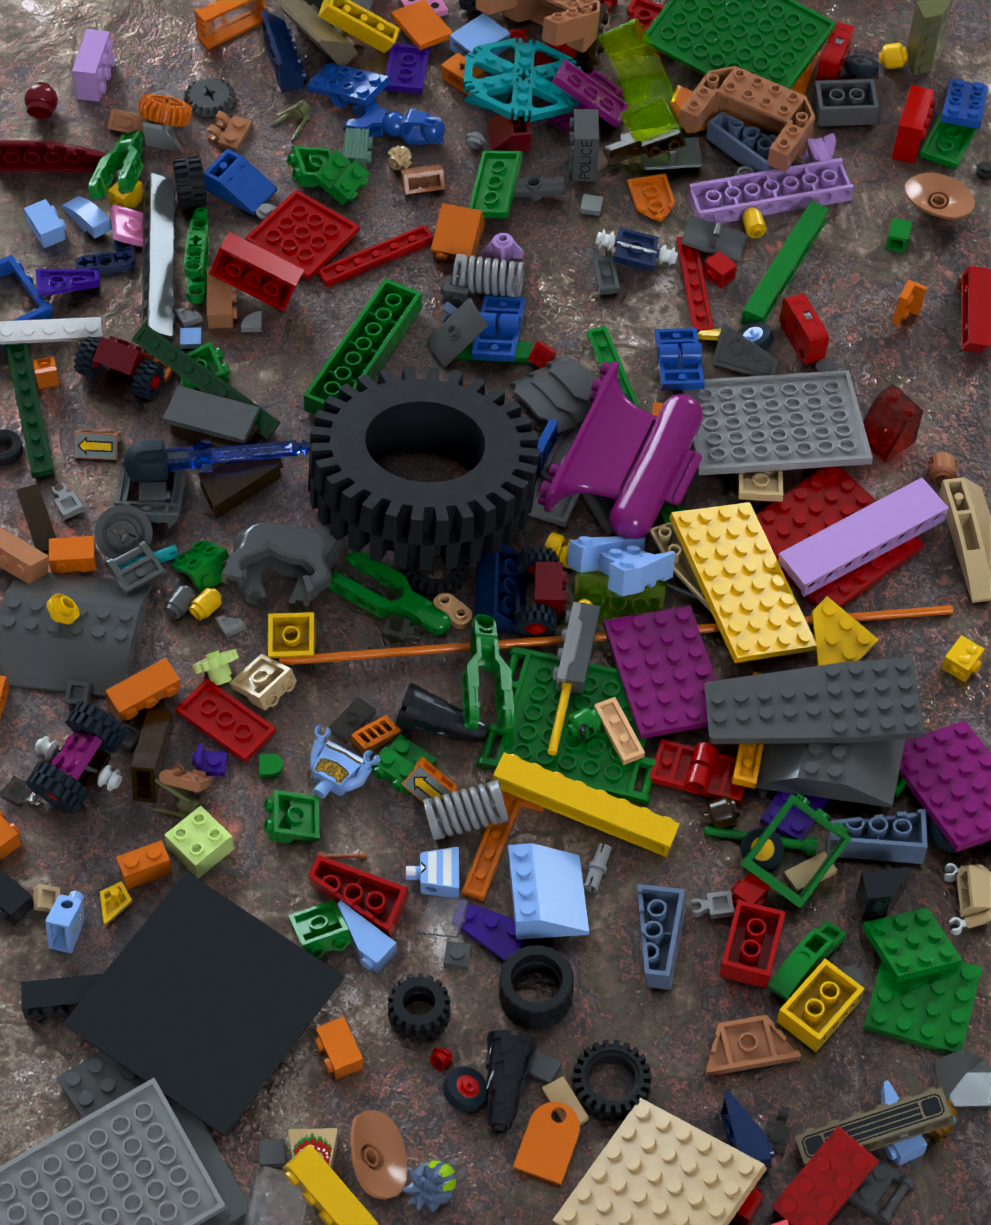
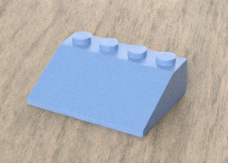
[508,843,589,940]

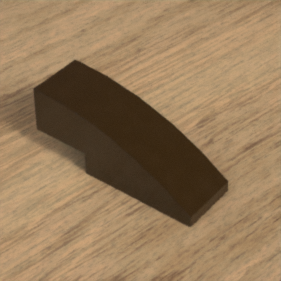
[16,483,56,553]

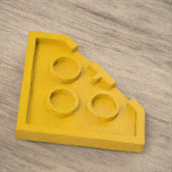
[811,596,879,666]

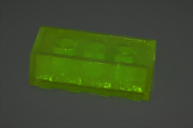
[572,571,667,623]

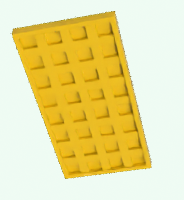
[669,502,817,663]

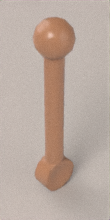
[317,851,367,860]

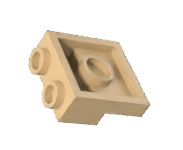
[737,470,783,502]
[229,654,297,711]

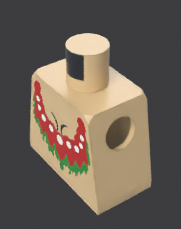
[288,1128,338,1170]

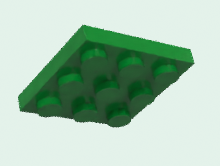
[862,907,962,983]

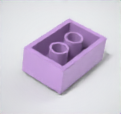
[72,29,116,102]

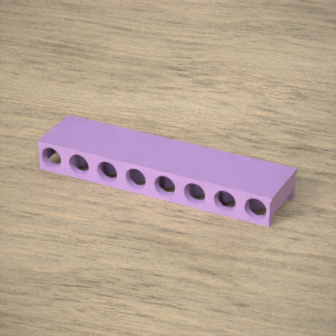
[687,158,854,224]
[778,478,949,597]

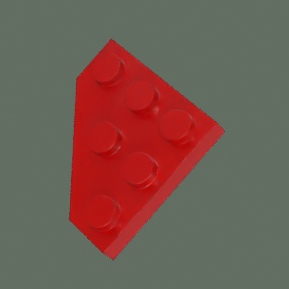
[627,0,664,57]

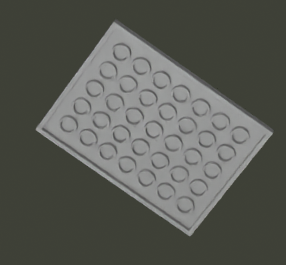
[681,370,873,476]
[0,1078,227,1225]

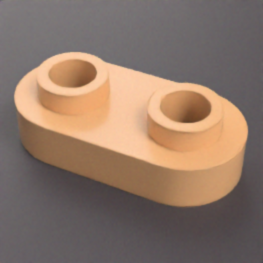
[433,593,472,629]

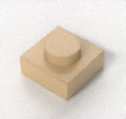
[33,884,60,913]

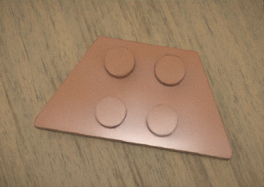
[706,1015,801,1077]

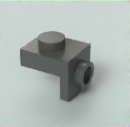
[440,275,469,307]

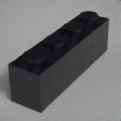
[0,869,34,926]
[21,973,103,1021]

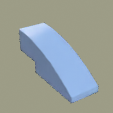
[62,196,112,239]

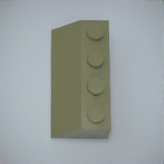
[906,0,953,75]

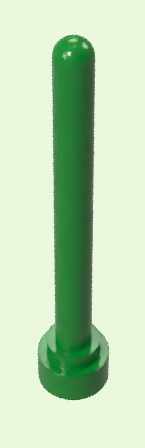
[704,826,818,857]

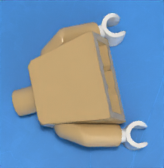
[944,863,991,935]

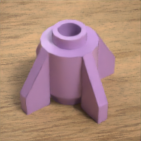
[801,133,836,163]
[482,233,523,263]

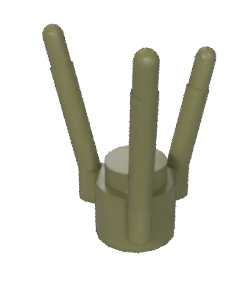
[272,100,311,142]
[152,778,202,819]

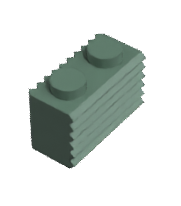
[343,127,373,170]

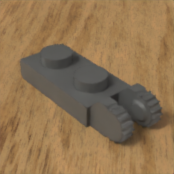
[592,247,620,295]

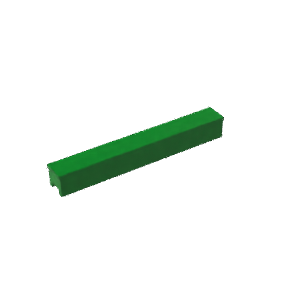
[741,200,829,325]

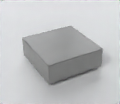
[580,194,603,216]

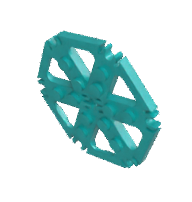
[463,38,583,122]

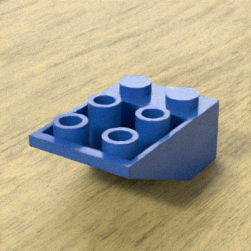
[204,149,278,215]

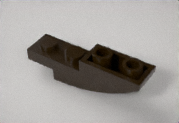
[583,3,611,73]
[603,128,686,165]

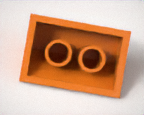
[105,658,180,721]

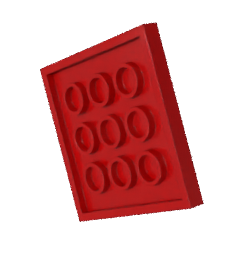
[245,189,360,281]

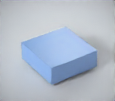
[180,328,202,349]

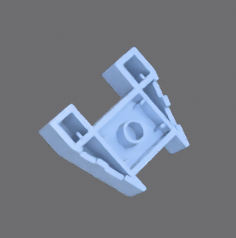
[567,536,675,596]

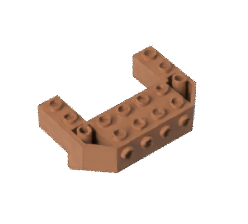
[475,0,600,53]
[679,66,815,172]

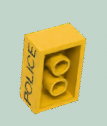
[777,959,865,1052]

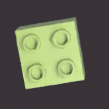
[164,806,234,879]

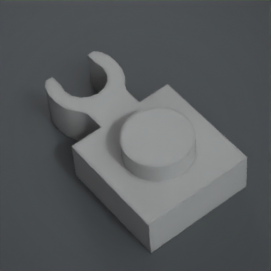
[52,482,84,520]
[691,891,734,919]

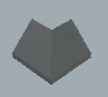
[934,1049,991,1108]

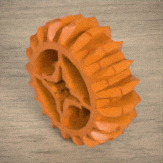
[138,94,192,127]

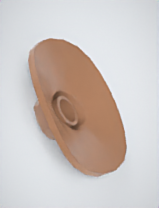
[904,172,975,219]
[351,1110,408,1200]

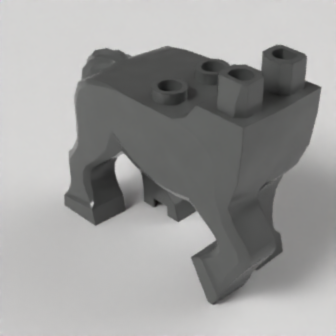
[222,522,341,613]

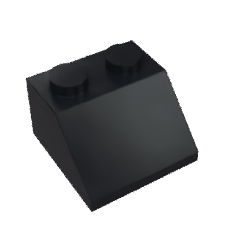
[856,867,910,921]

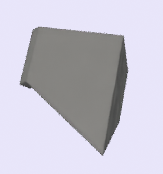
[143,122,183,153]

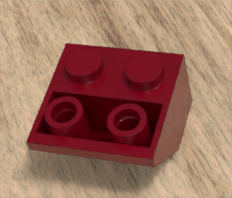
[487,114,532,152]

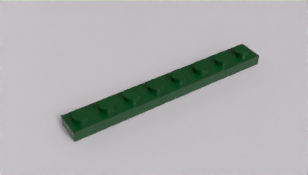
[132,323,281,440]
[5,343,54,478]

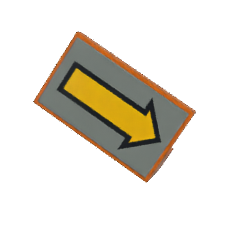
[402,757,458,813]

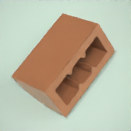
[400,164,445,195]

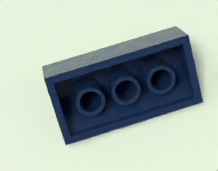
[261,10,306,93]
[475,543,527,633]

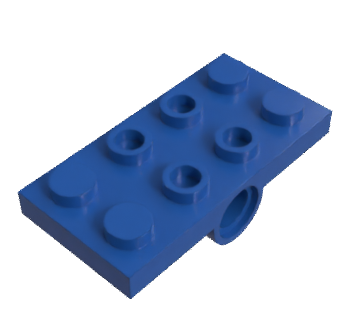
[306,62,390,108]
[941,78,988,129]
[472,296,526,362]
[654,328,705,391]

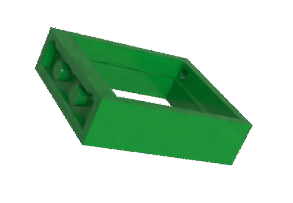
[740,794,852,908]

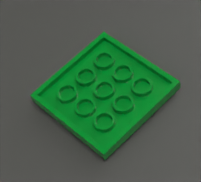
[863,960,982,1055]

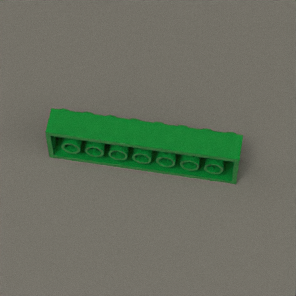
[303,278,422,415]

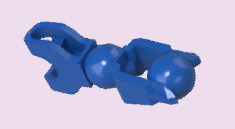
[343,100,445,145]

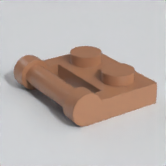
[159,764,212,792]

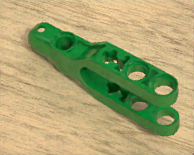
[88,130,144,201]
[184,208,210,304]
[328,550,451,636]
[461,614,515,734]

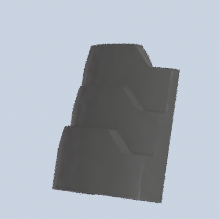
[510,356,595,436]

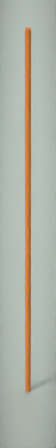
[279,605,953,665]

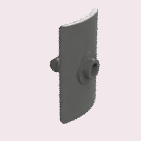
[641,137,703,170]
[681,216,747,263]
[427,298,488,367]

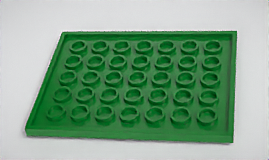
[641,0,837,89]

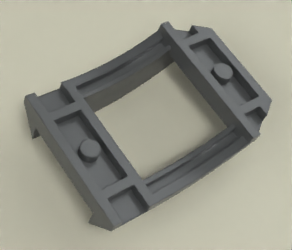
[114,459,187,529]

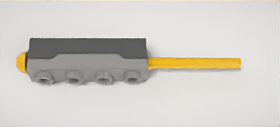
[548,599,600,755]

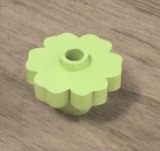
[192,649,239,686]

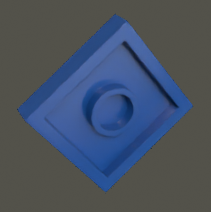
[537,418,558,478]

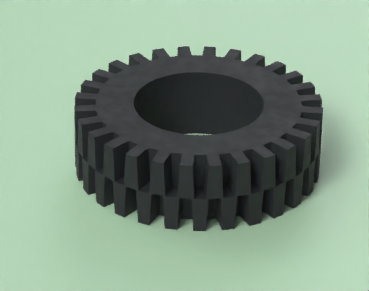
[308,366,540,570]

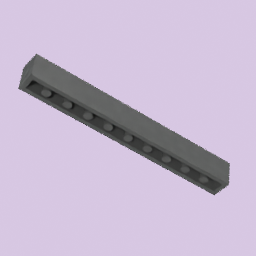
[141,173,176,342]

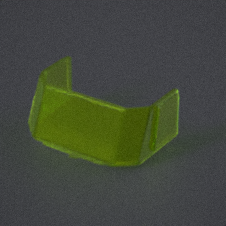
[598,18,682,132]

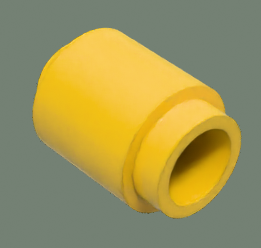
[742,207,767,238]
[189,588,222,621]

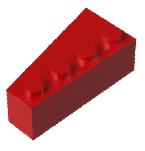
[891,85,937,164]
[308,855,409,938]

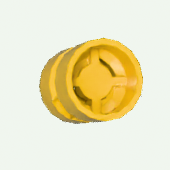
[544,532,573,570]

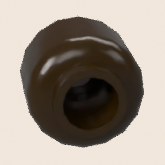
[704,796,740,829]

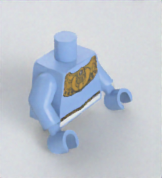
[310,725,380,799]

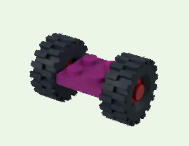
[25,701,128,815]

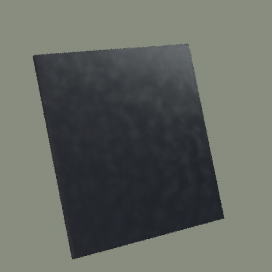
[63,871,345,1137]

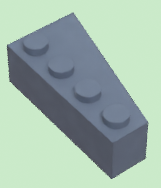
[706,112,777,173]
[827,809,927,864]
[637,884,687,990]

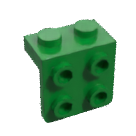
[171,540,229,594]

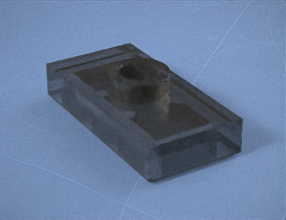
[329,697,376,744]

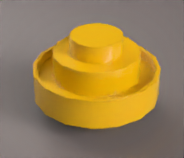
[47,594,80,625]

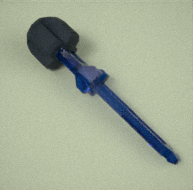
[123,439,310,483]

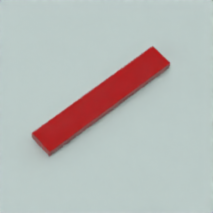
[317,225,434,288]
[676,236,714,333]

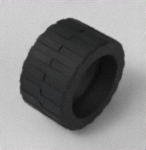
[499,945,574,1030]

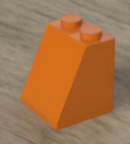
[431,203,486,263]

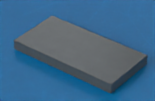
[163,386,260,444]

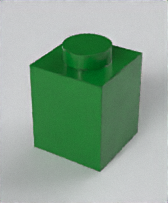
[885,218,912,253]

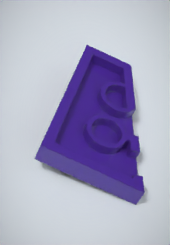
[35,269,100,297]
[453,900,525,962]

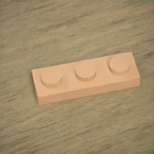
[594,697,645,765]

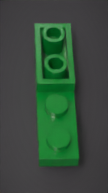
[767,920,847,1001]

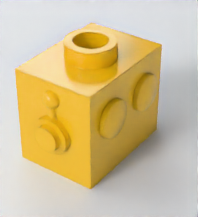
[108,180,144,210]
[941,635,985,682]

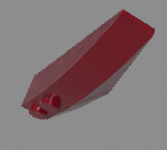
[0,140,107,172]

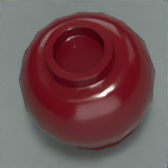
[24,82,58,119]

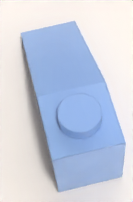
[338,901,397,974]
[880,1080,927,1167]

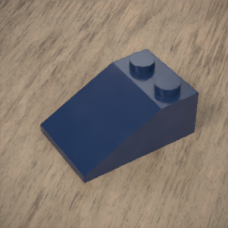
[720,1090,774,1178]

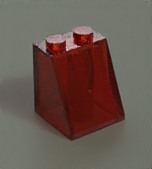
[863,384,923,463]

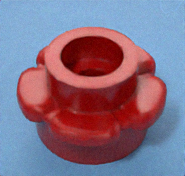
[429,1047,452,1071]

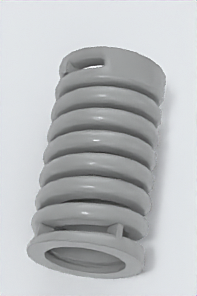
[452,253,524,297]
[423,780,509,841]

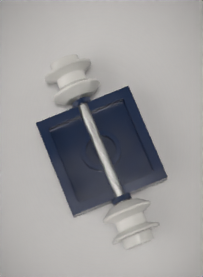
[595,227,678,272]

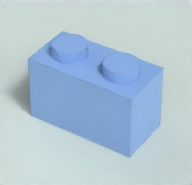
[24,199,67,248]

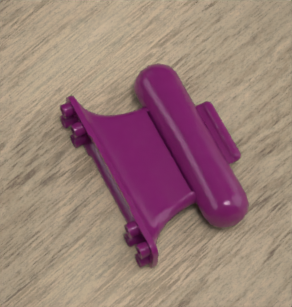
[537,361,704,539]

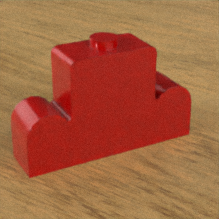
[961,266,991,353]

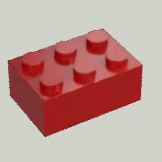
[719,900,786,989]

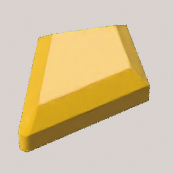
[697,329,721,341]
[100,881,132,926]

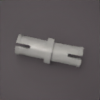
[584,843,612,893]

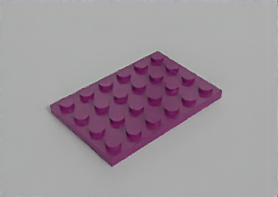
[603,605,717,739]
[899,720,991,852]

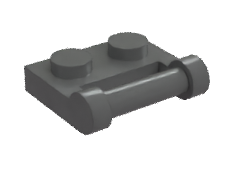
[105,541,165,595]
[848,1157,915,1225]

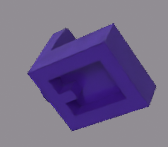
[192,744,228,777]

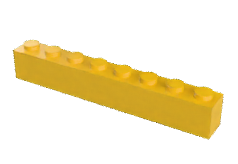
[492,753,680,857]

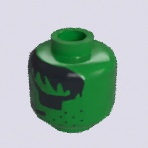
[566,707,602,741]

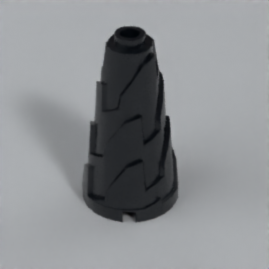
[395,682,488,743]
[486,1030,538,1133]

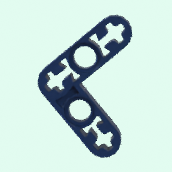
[75,240,136,275]

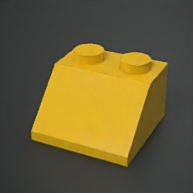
[268,612,316,658]

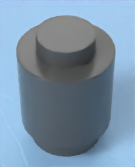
[164,585,196,619]

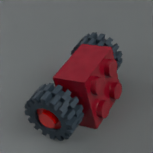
[74,335,166,400]
[516,545,567,638]

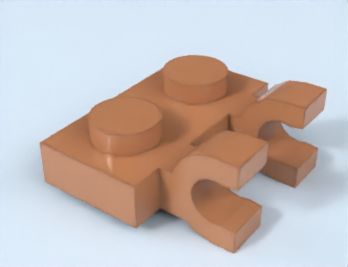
[207,111,252,153]

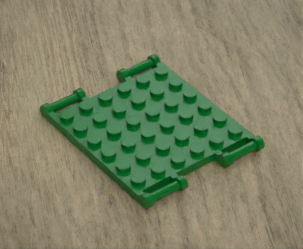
[476,647,659,806]

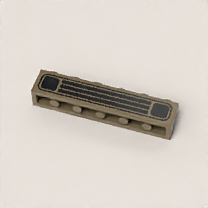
[795,1087,955,1165]

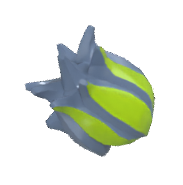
[402,1160,456,1212]

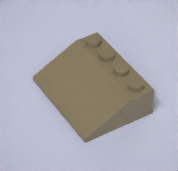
[273,0,358,66]

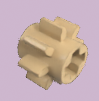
[387,145,412,170]

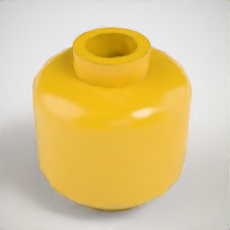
[879,42,908,70]

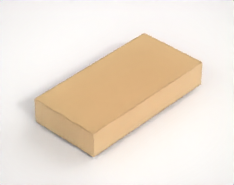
[783,851,837,894]
[541,1076,589,1125]

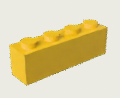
[318,0,400,53]
[282,1144,378,1225]

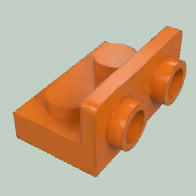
[892,279,927,326]

